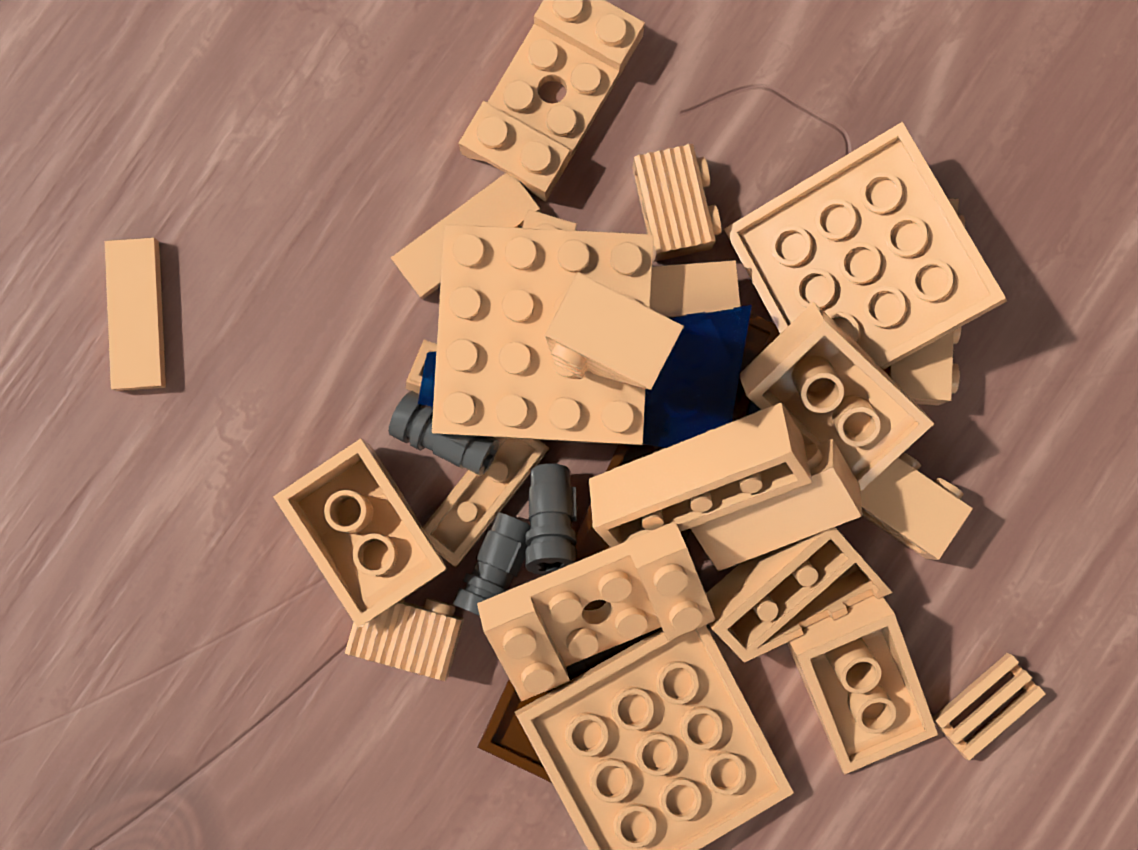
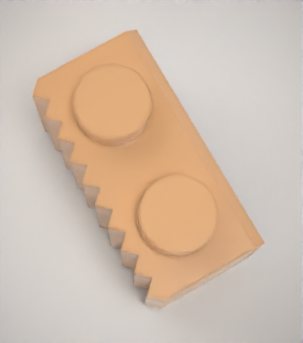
[632,144,721,262]
[345,597,464,681]

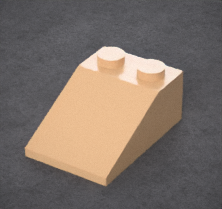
[739,302,934,491]
[273,439,447,628]
[787,595,938,775]

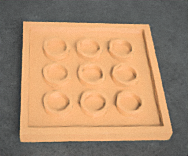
[724,122,1007,369]
[432,224,654,445]
[514,625,794,850]

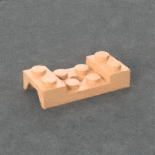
[458,0,645,202]
[477,521,716,701]

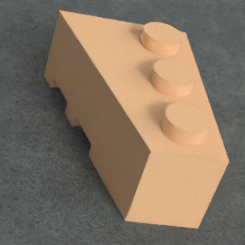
[706,527,893,663]

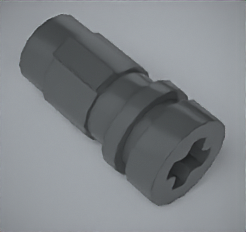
[388,391,499,476]
[525,464,577,575]
[453,512,531,616]

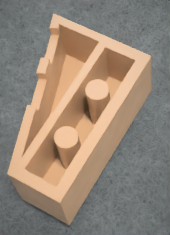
[545,272,684,390]

